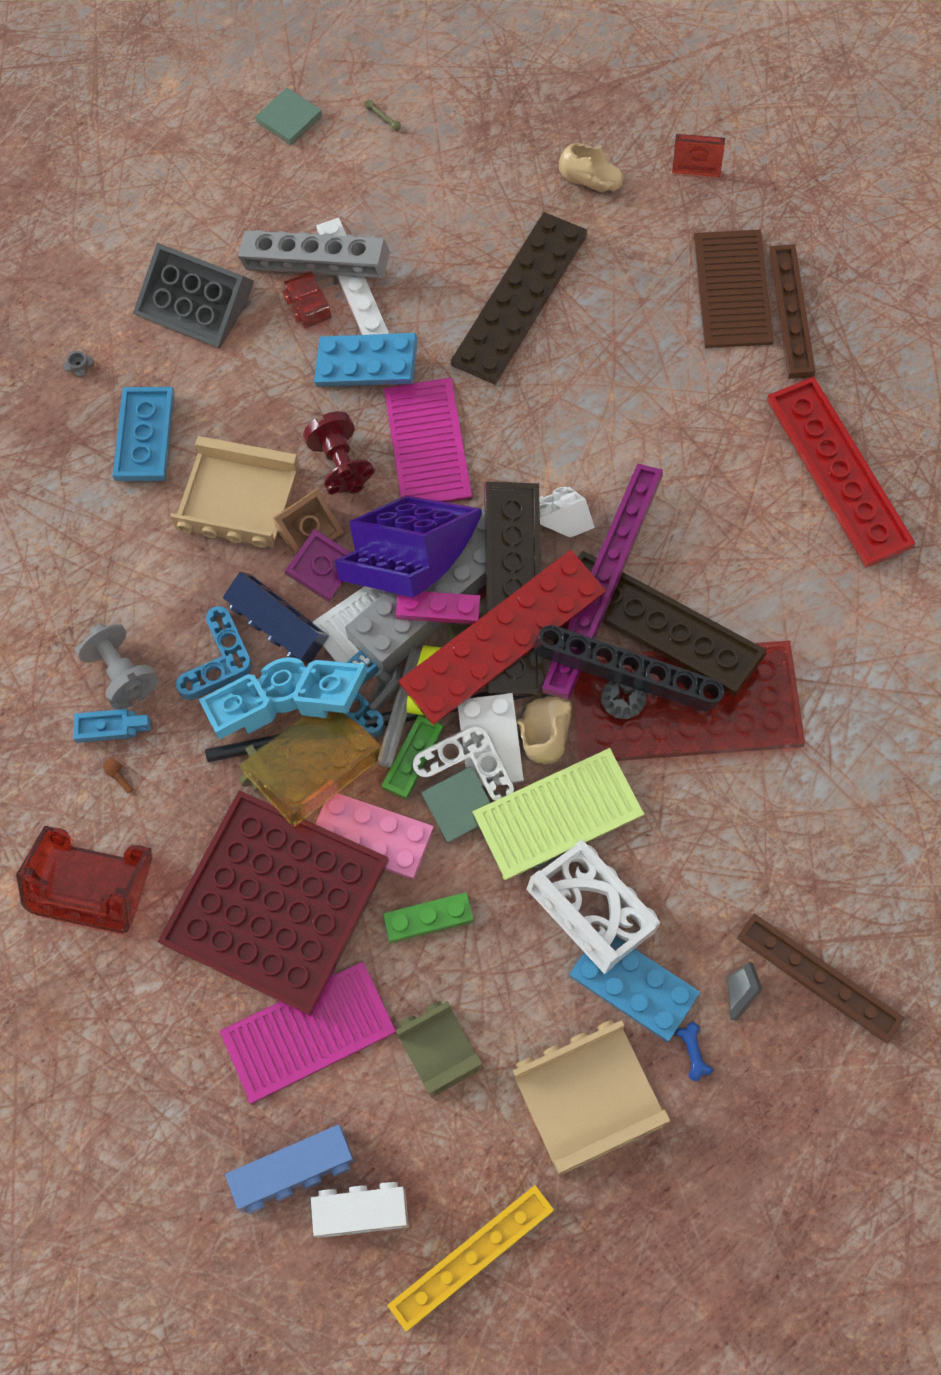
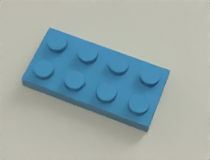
[314,333,418,387]
[112,387,175,481]
[569,930,700,1043]

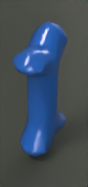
[675,1022,714,1082]

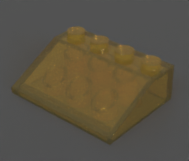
[239,711,381,827]

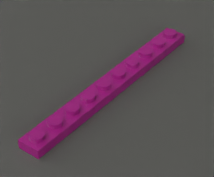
[542,463,663,700]

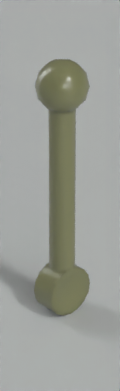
[365,100,401,131]

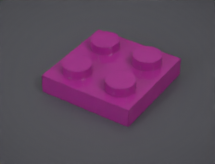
[285,529,351,602]

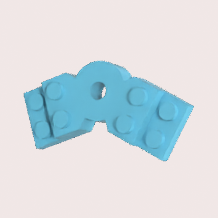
[199,657,368,740]

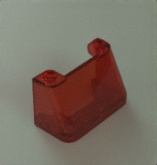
[16,826,152,934]

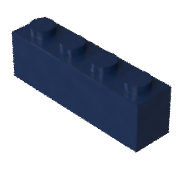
[222,572,329,662]

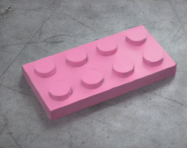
[316,790,434,880]

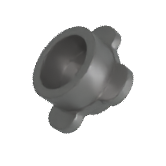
[64,351,93,377]

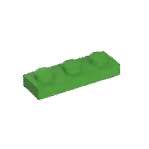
[381,715,444,801]
[383,892,474,944]

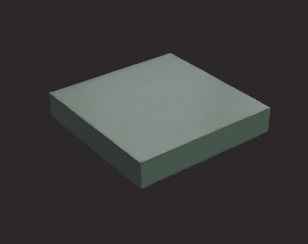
[255,87,322,145]
[421,766,490,843]

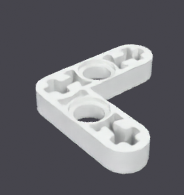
[413,726,514,801]

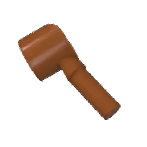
[103,757,133,794]

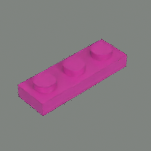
[396,591,480,625]

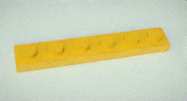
[387,1185,554,1332]

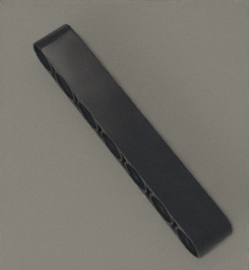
[534,625,724,712]

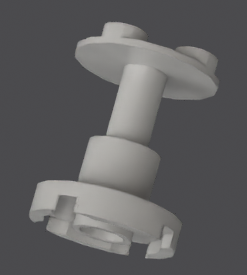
[75,623,158,709]

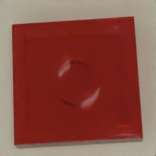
[672,134,725,177]

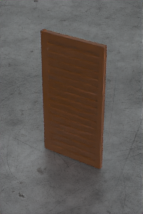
[694,229,774,348]

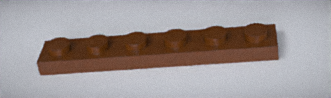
[769,244,815,379]
[737,913,905,1044]

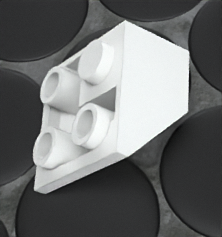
[539,487,595,538]

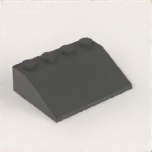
[133,243,254,348]

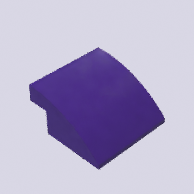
[335,495,482,598]

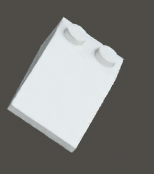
[458,693,524,788]

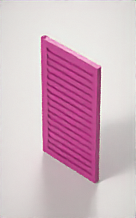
[384,377,472,502]
[220,961,396,1104]

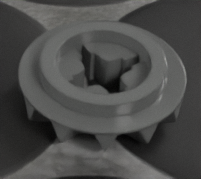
[601,681,646,719]

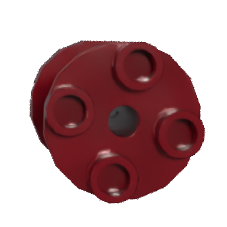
[303,411,375,495]

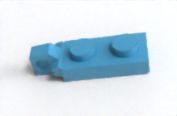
[73,709,152,743]

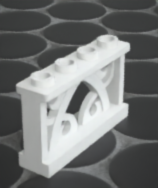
[526,840,660,974]

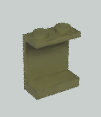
[396,1001,483,1098]

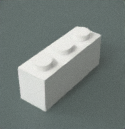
[311,1182,409,1238]

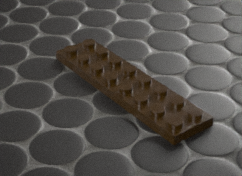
[451,212,587,385]
[484,482,544,696]
[578,551,766,696]

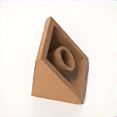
[273,489,344,556]

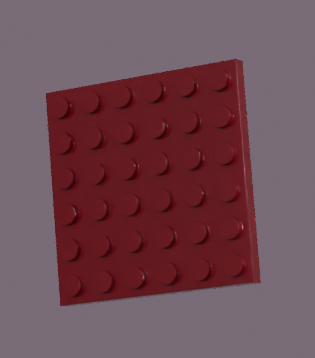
[158,790,389,1016]

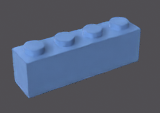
[225,1124,356,1214]

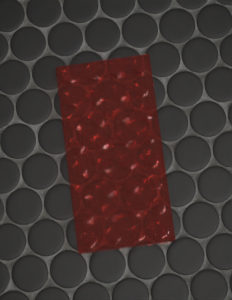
[574,640,805,761]

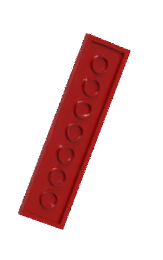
[767,376,916,568]
[398,550,606,726]

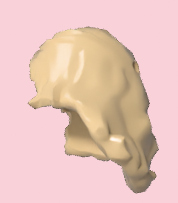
[559,143,624,193]
[516,696,572,765]

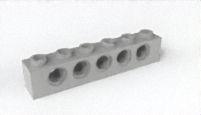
[238,230,390,278]

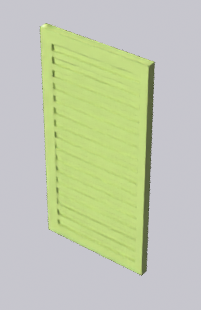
[472,748,644,881]

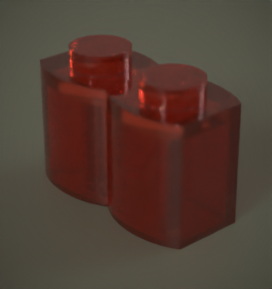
[282,271,332,329]

